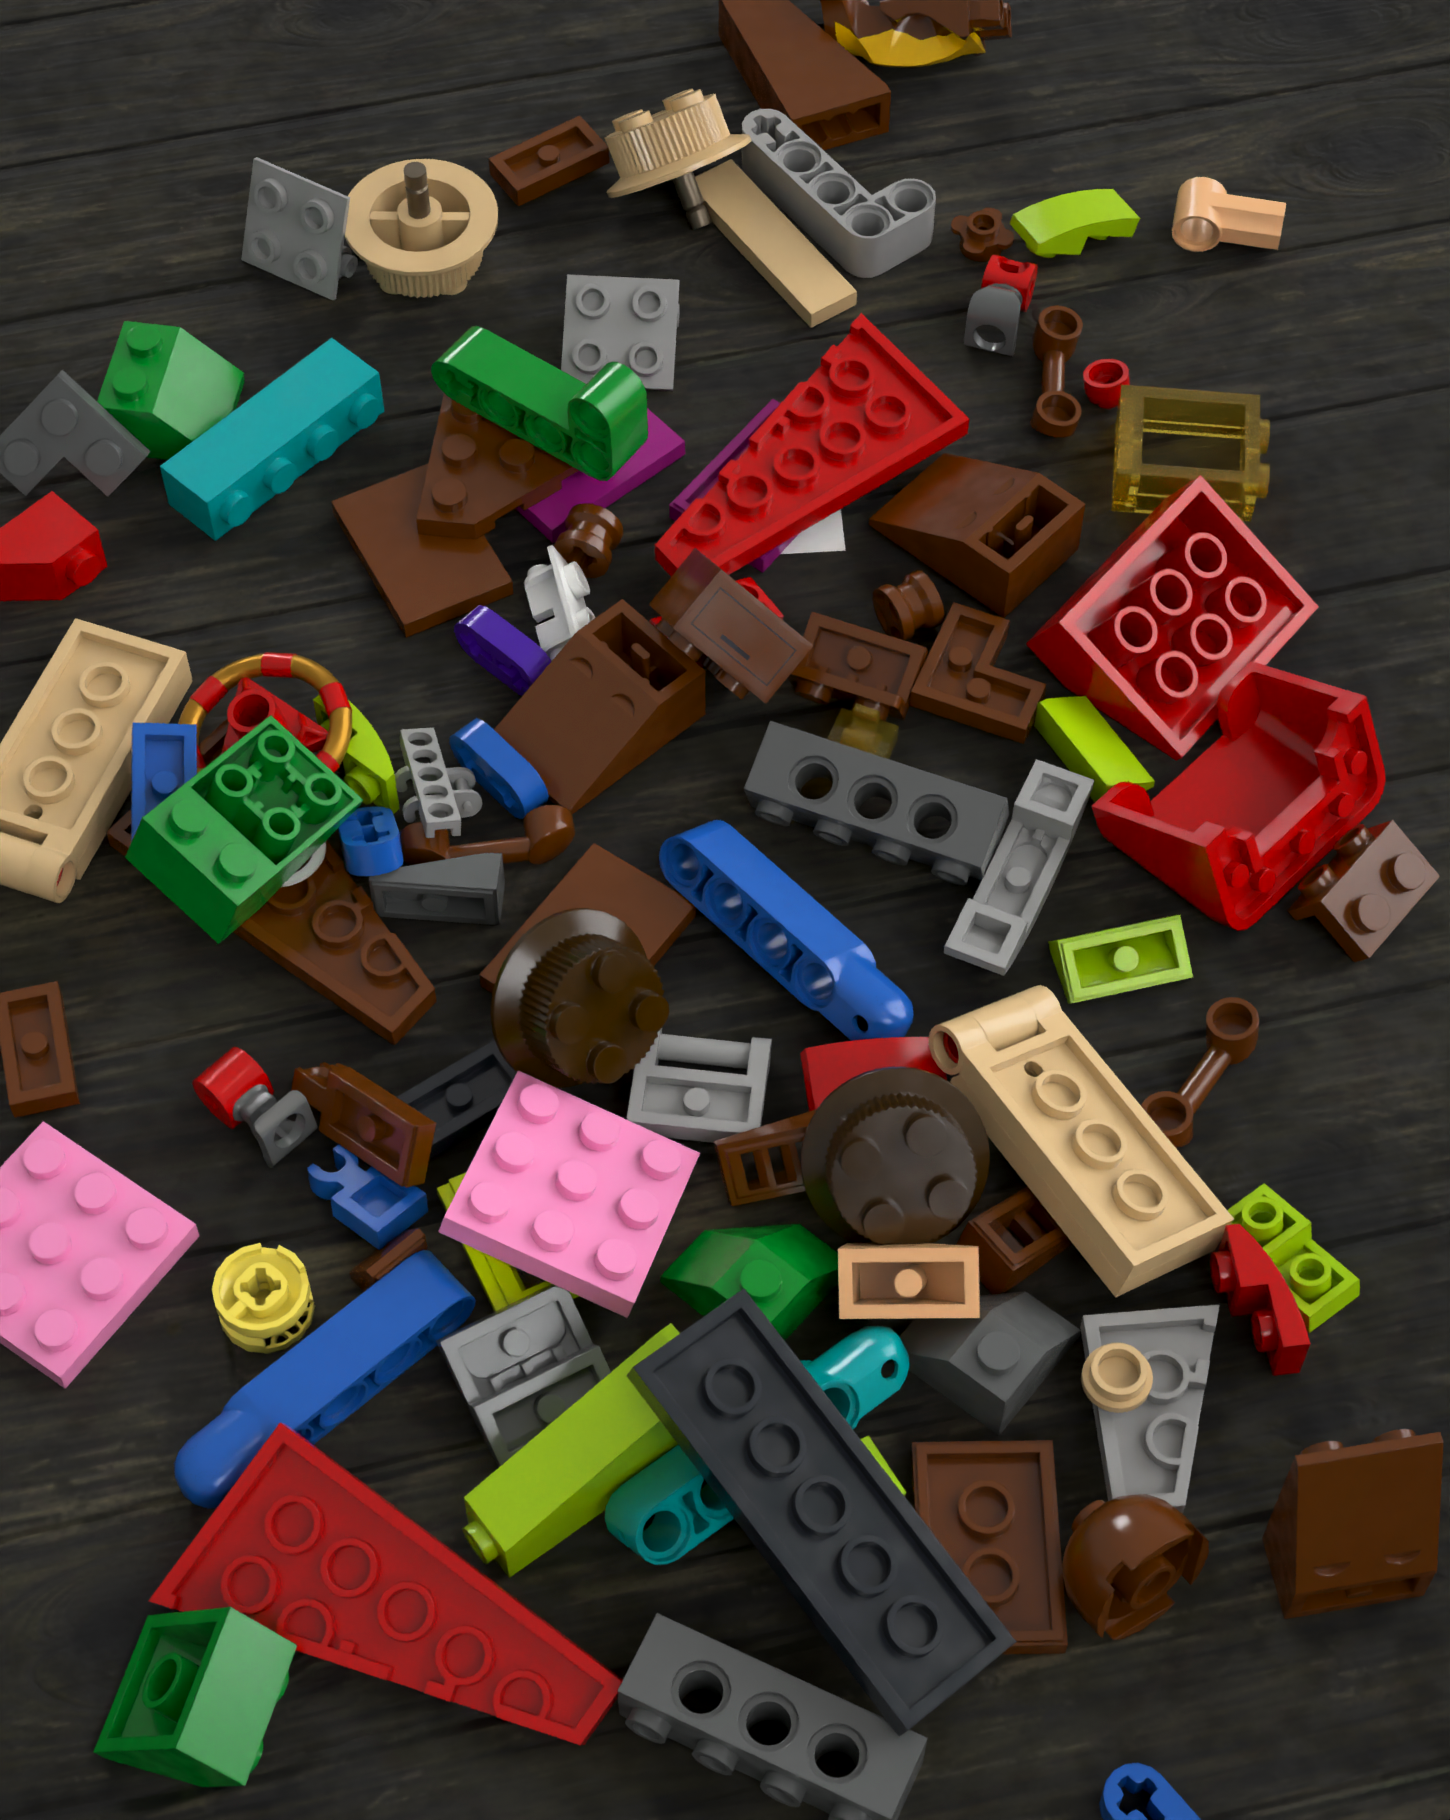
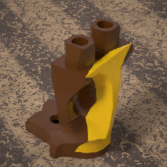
[820,0,1012,68]

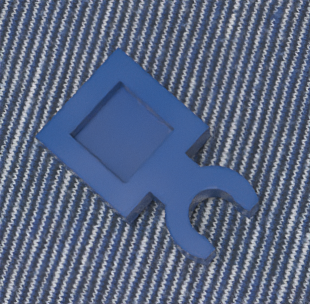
[307,1144,428,1250]

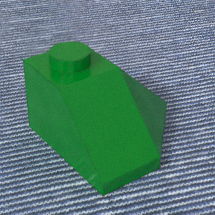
[660,1224,838,1341]

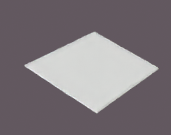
[781,509,846,554]

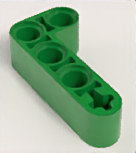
[431,326,648,481]

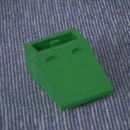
[125,715,363,944]

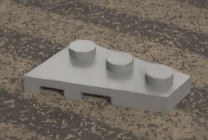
[1080,1305,1220,1514]

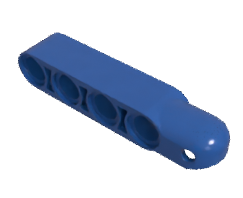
[659,820,914,1041]
[174,1250,476,1509]

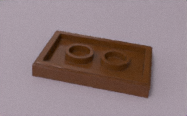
[331,464,514,638]
[479,843,696,994]
[911,1440,1068,1654]

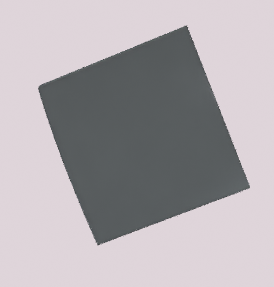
[436,1284,611,1467]

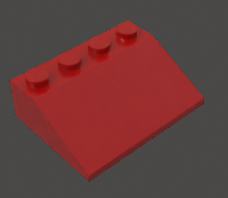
[1026,475,1319,761]

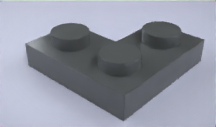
[0,370,150,497]

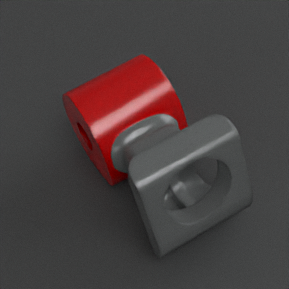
[964,254,1038,357]
[192,1047,318,1168]

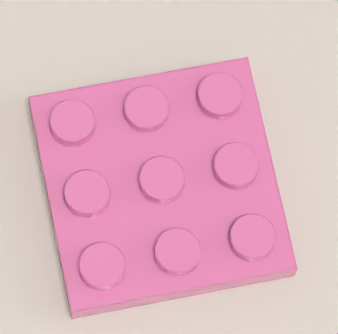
[438,1071,700,1318]
[0,1121,200,1389]

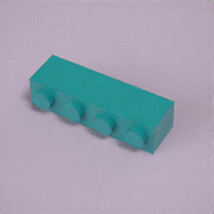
[160,338,384,541]

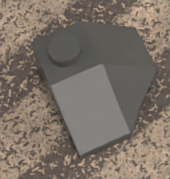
[900,1291,1081,1435]

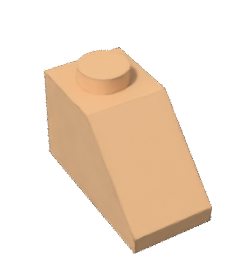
[838,1243,980,1319]

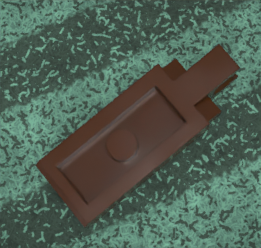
[291,1062,436,1188]

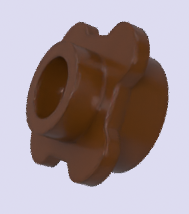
[951,208,1014,262]

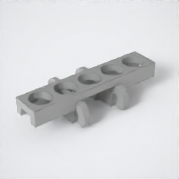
[395,728,482,838]

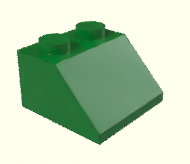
[97,321,245,460]
[93,1607,297,1787]

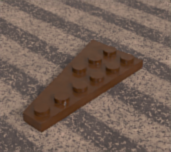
[106,718,437,1046]

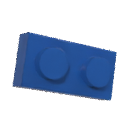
[131,723,197,842]

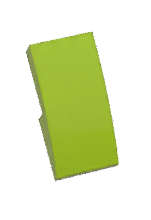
[1009,189,1140,258]
[313,695,400,814]
[1227,1183,1360,1333]

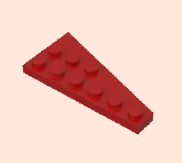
[655,313,970,577]
[148,1422,623,1745]

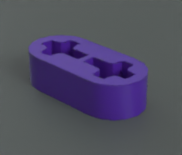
[454,605,551,696]

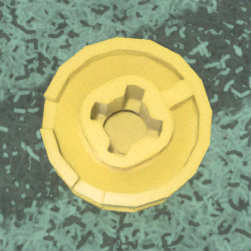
[212,1243,315,1354]

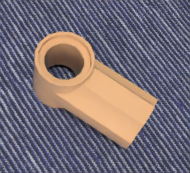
[1172,177,1286,252]

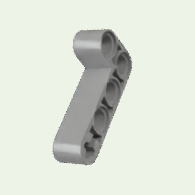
[742,109,936,278]

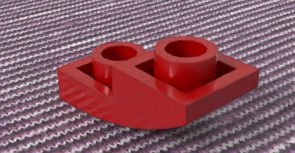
[800,1037,947,1111]
[1210,1224,1311,1376]

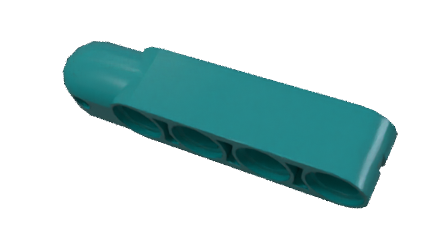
[605,1325,910,1565]

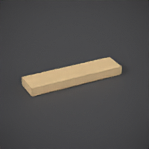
[695,159,857,328]

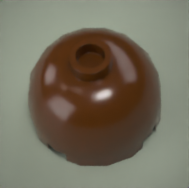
[1062,1494,1209,1640]

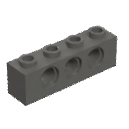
[744,721,1009,885]
[617,1613,927,1820]

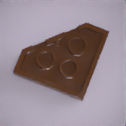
[416,393,579,539]

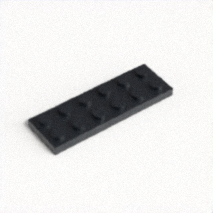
[627,1288,1016,1736]

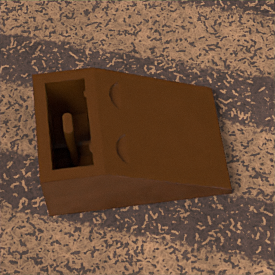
[868,453,1086,618]
[494,599,706,815]
[1262,1429,1444,1619]

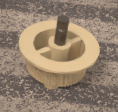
[605,88,752,230]
[345,159,498,298]

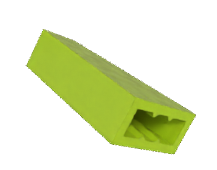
[462,1323,680,1578]

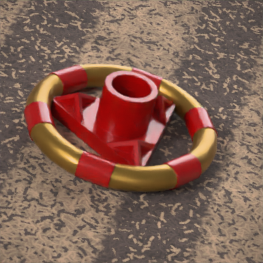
[178,652,352,773]

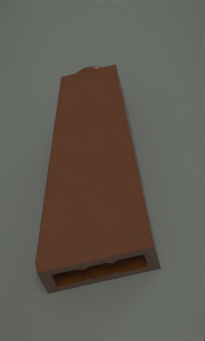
[719,0,891,150]

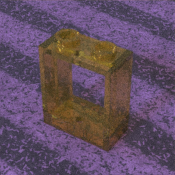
[1111,385,1270,522]

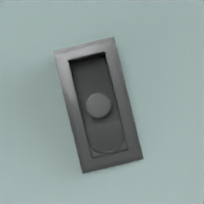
[369,853,505,925]

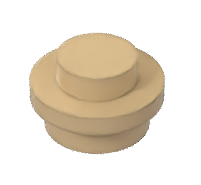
[1081,1343,1153,1413]

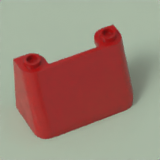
[1092,661,1386,931]

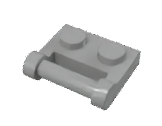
[626,1028,772,1143]

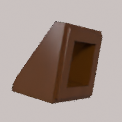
[349,1228,428,1292]

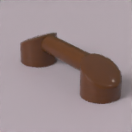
[1030,305,1083,438]
[399,805,575,866]
[1141,997,1259,1148]

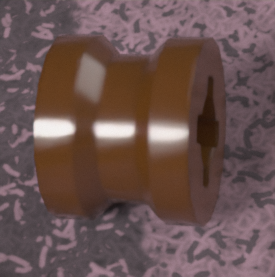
[554,503,623,578]
[872,570,945,641]

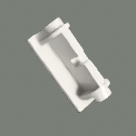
[524,545,596,661]

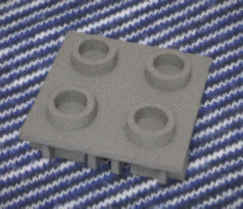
[241,157,358,300]
[561,274,680,391]

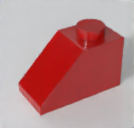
[0,491,108,601]

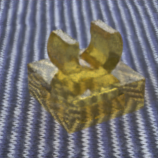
[827,704,899,759]

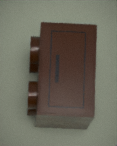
[649,548,813,704]

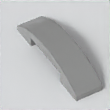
[944,759,1094,976]

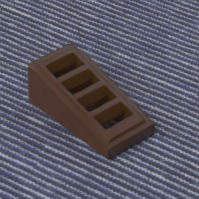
[713,1109,817,1206]
[956,1186,1072,1294]

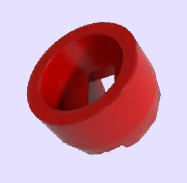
[1083,359,1130,409]

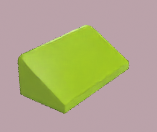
[1034,696,1155,802]
[1048,915,1193,1004]

